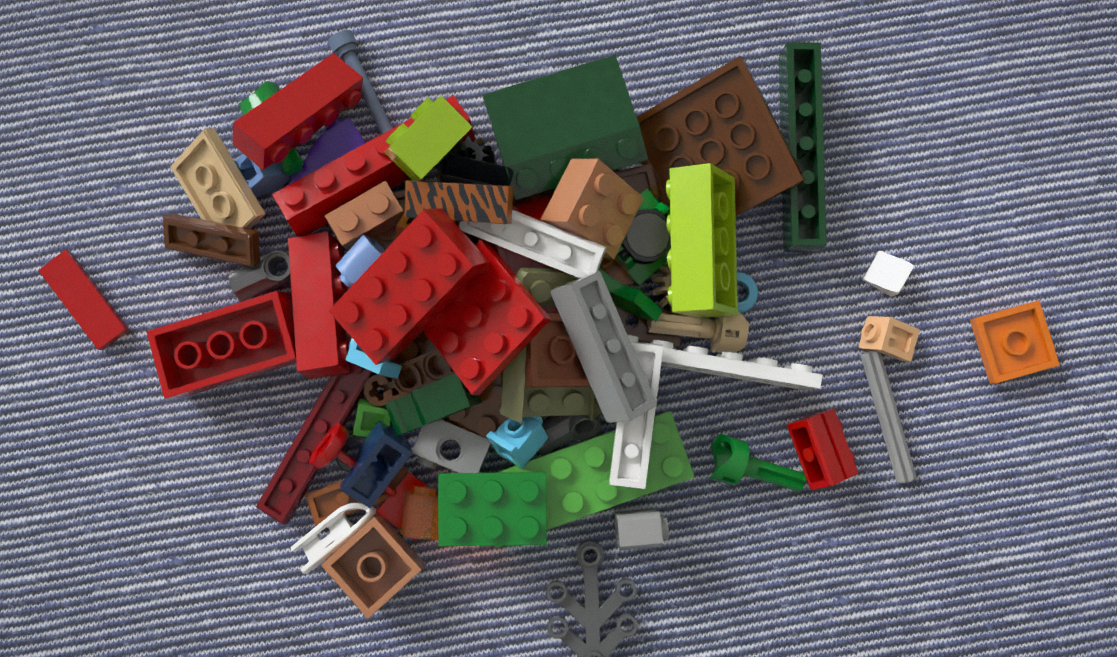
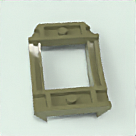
[499,268,602,423]

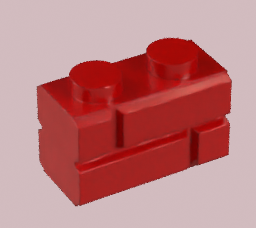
[786,408,859,490]

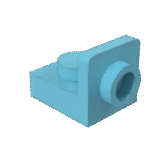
[345,339,402,379]

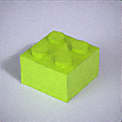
[384,95,472,181]

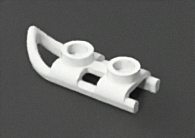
[290,503,376,575]

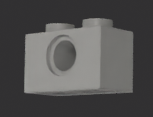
[412,419,491,473]

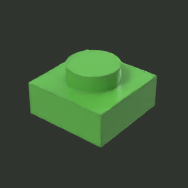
[352,399,391,437]

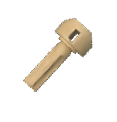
[647,311,749,353]

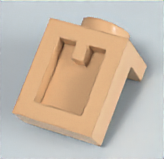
[859,316,920,362]

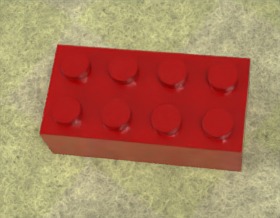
[329,208,490,365]
[146,291,296,399]

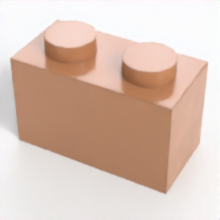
[325,181,405,251]

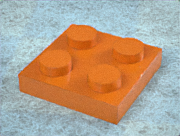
[970,300,1060,384]

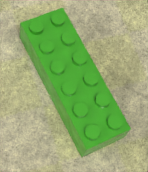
[495,411,695,549]

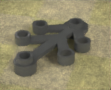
[546,540,638,657]

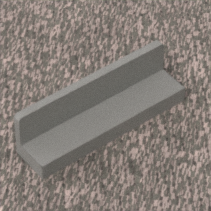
[550,271,657,423]

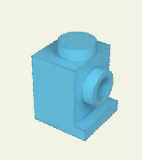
[486,416,549,469]

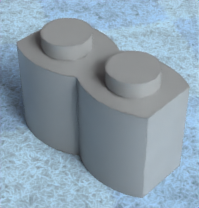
[614,509,669,551]

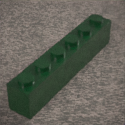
[779,42,827,252]

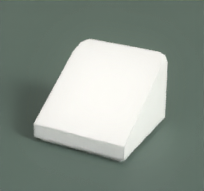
[862,251,914,297]

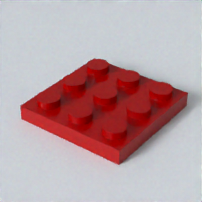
[423,240,551,395]

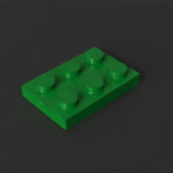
[438,472,547,546]

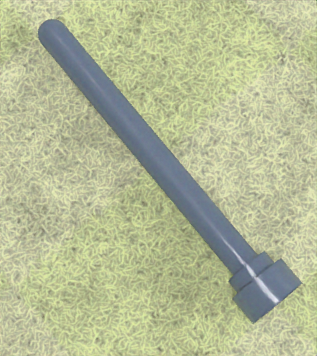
[328,30,411,179]

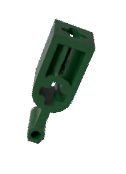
[385,373,483,436]

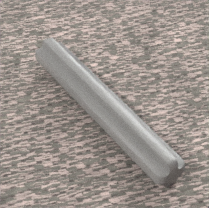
[861,351,917,483]

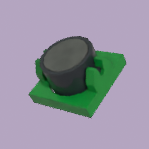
[615,189,671,286]

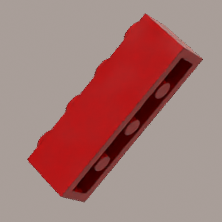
[232,53,363,170]
[288,232,350,379]

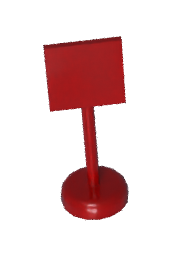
[309,423,438,541]

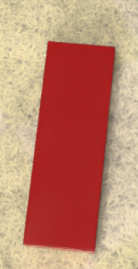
[38,250,130,351]

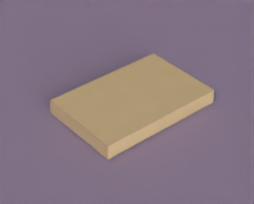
[170,128,266,229]

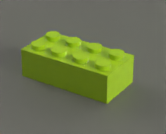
[666,163,738,318]

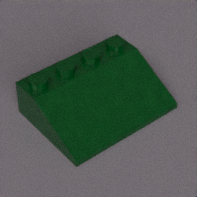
[482,55,648,200]

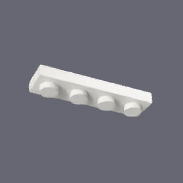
[459,210,607,278]
[609,341,663,489]

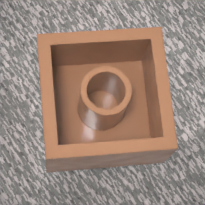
[540,159,644,259]
[321,515,426,619]

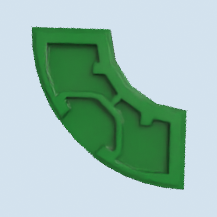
[598,268,662,322]

